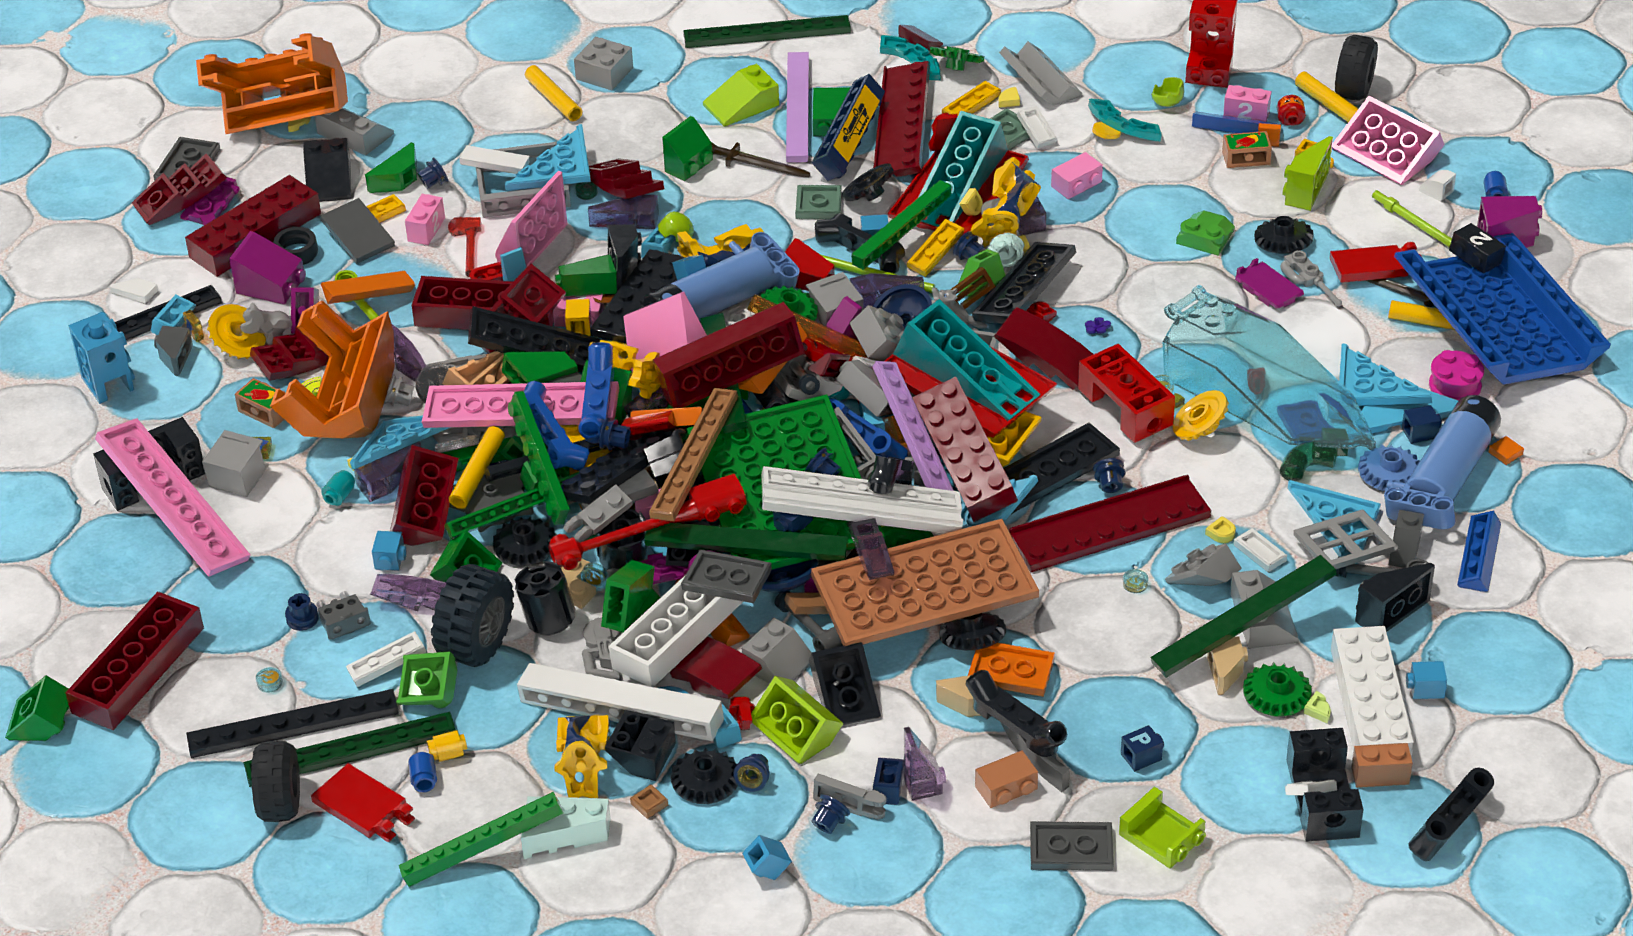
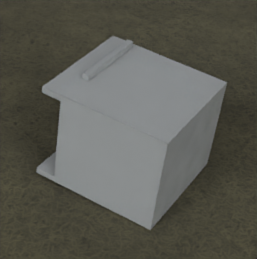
[806,272,864,336]
[202,430,269,497]

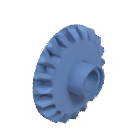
[1358,444,1420,491]

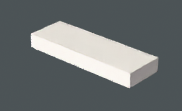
[459,145,530,174]
[346,631,426,687]

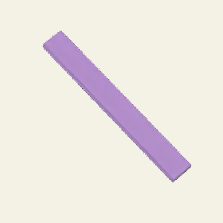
[786,52,809,162]
[872,361,954,491]

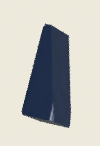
[873,757,905,805]

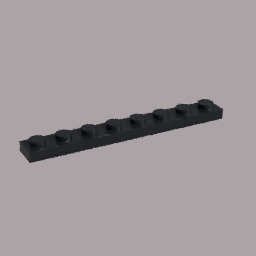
[186,689,399,758]

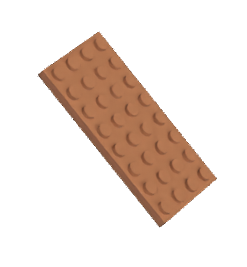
[811,519,1039,646]

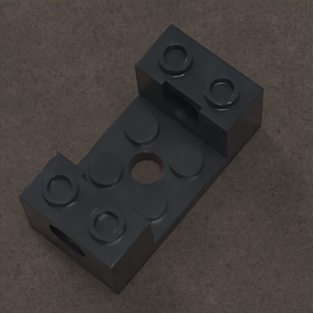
[93,417,205,511]
[1286,728,1364,842]

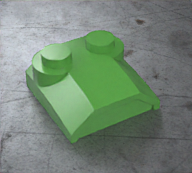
[1176,210,1235,256]
[396,652,457,708]

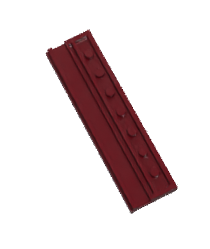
[873,61,930,177]
[1009,475,1212,573]

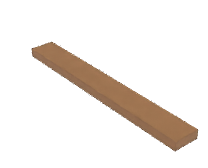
[649,388,738,521]

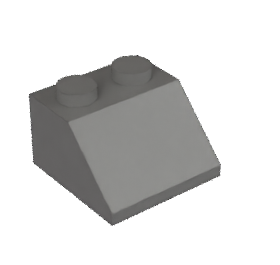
[742,618,812,684]

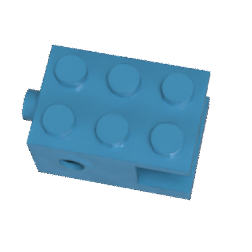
[68,312,135,404]

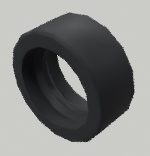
[273,227,318,265]

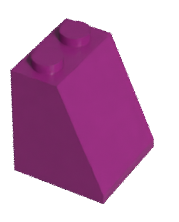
[1477,196,1542,248]
[229,231,306,305]

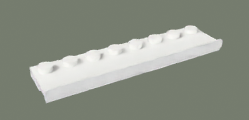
[761,466,963,533]

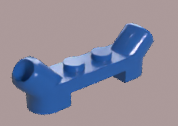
[579,342,614,444]
[512,381,590,471]
[829,399,908,459]

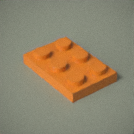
[968,643,1055,697]

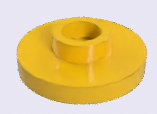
[1092,122,1121,139]

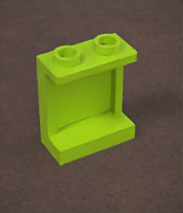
[1119,786,1206,869]

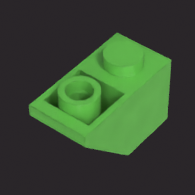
[958,249,1005,297]

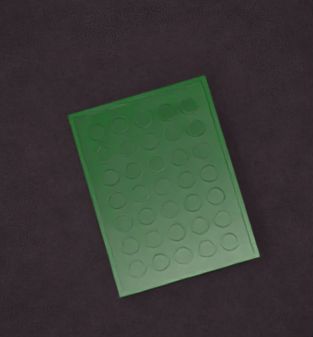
[687,394,885,569]

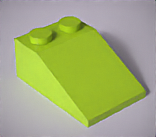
[703,63,779,127]
[1282,136,1333,211]

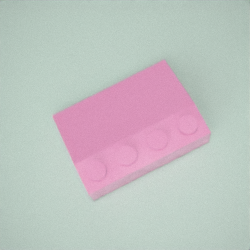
[1332,96,1445,185]
[495,171,567,267]
[623,291,707,372]

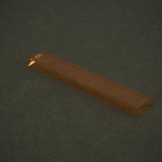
[747,294,873,360]

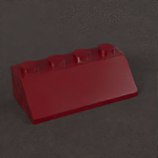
[390,445,459,546]

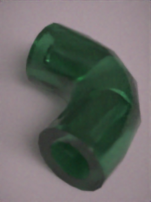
[1280,441,1339,481]

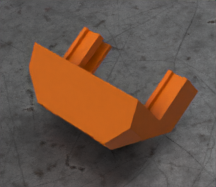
[196,33,348,135]
[270,300,395,439]

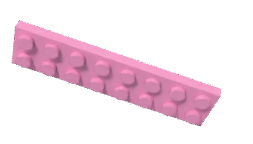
[422,381,619,428]
[95,418,251,577]

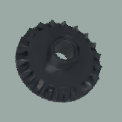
[842,163,894,201]
[1254,216,1314,254]
[493,517,557,566]
[939,612,1006,651]
[671,747,738,804]

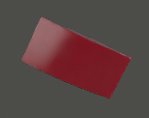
[132,153,227,225]
[589,158,665,199]
[481,263,566,354]
[993,307,1093,390]
[250,326,329,381]
[669,636,762,699]

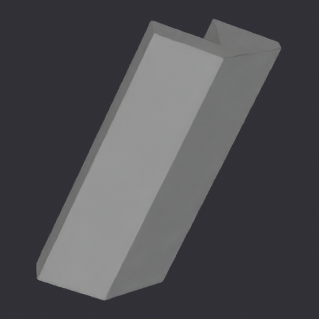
[999,41,1083,105]
[774,357,842,401]

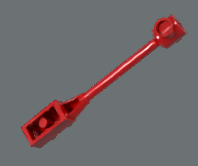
[549,473,747,570]

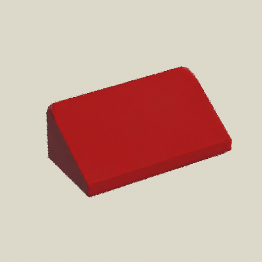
[621,410,675,435]

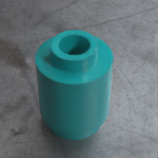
[321,470,355,506]

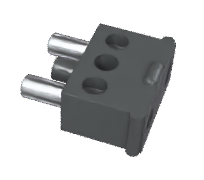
[316,591,371,640]

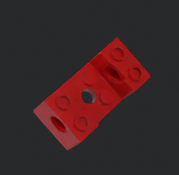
[1185,0,1238,88]
[1078,344,1175,443]

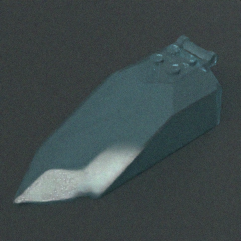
[1162,285,1376,450]

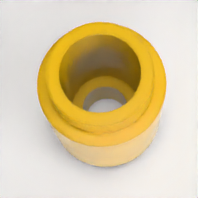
[427,730,467,762]

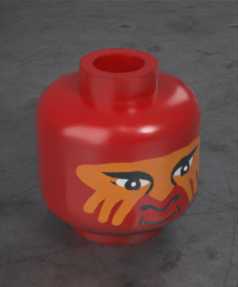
[1276,95,1306,126]

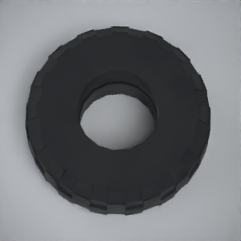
[1335,34,1378,101]
[251,741,300,822]

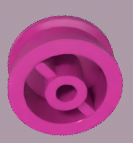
[1429,350,1484,401]

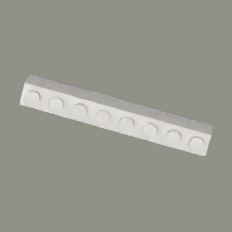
[517,663,724,741]

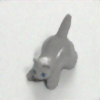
[932,288,988,328]
[240,302,293,345]

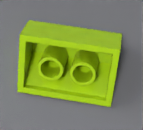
[751,676,844,764]

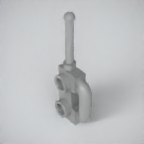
[1280,251,1342,307]

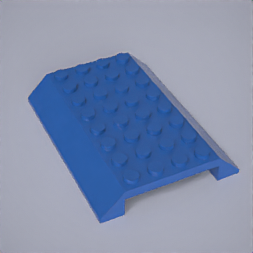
[1394,233,1611,385]

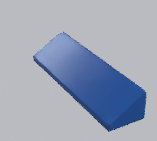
[1192,111,1282,133]
[1457,511,1501,592]

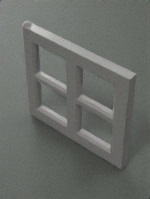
[1294,509,1399,569]

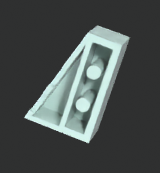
[521,796,611,859]

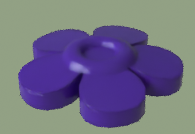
[1085,317,1111,334]

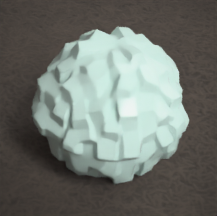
[988,233,1024,268]

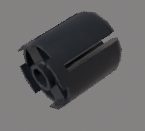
[597,509,647,570]
[514,561,576,635]

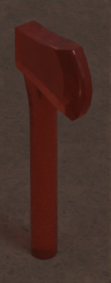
[448,217,482,277]

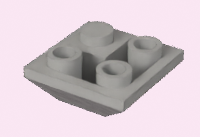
[1165,543,1242,586]

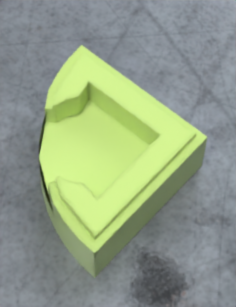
[1304,691,1331,723]

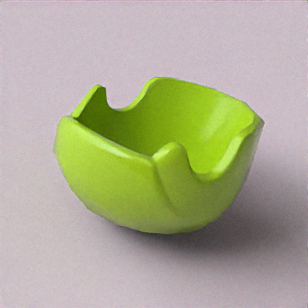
[1151,77,1185,107]
[658,211,694,242]

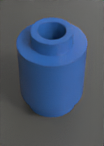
[1483,171,1508,197]
[408,752,437,792]

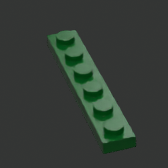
[508,391,570,525]

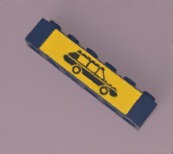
[811,74,885,181]

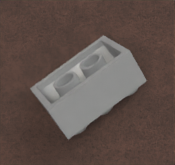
[315,107,394,156]
[1230,570,1299,649]

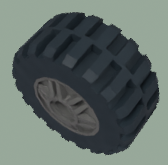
[431,564,514,667]

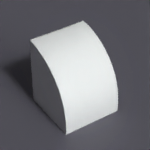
[1419,170,1456,202]

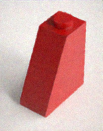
[785,238,835,291]

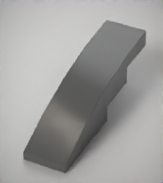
[1001,723,1070,792]

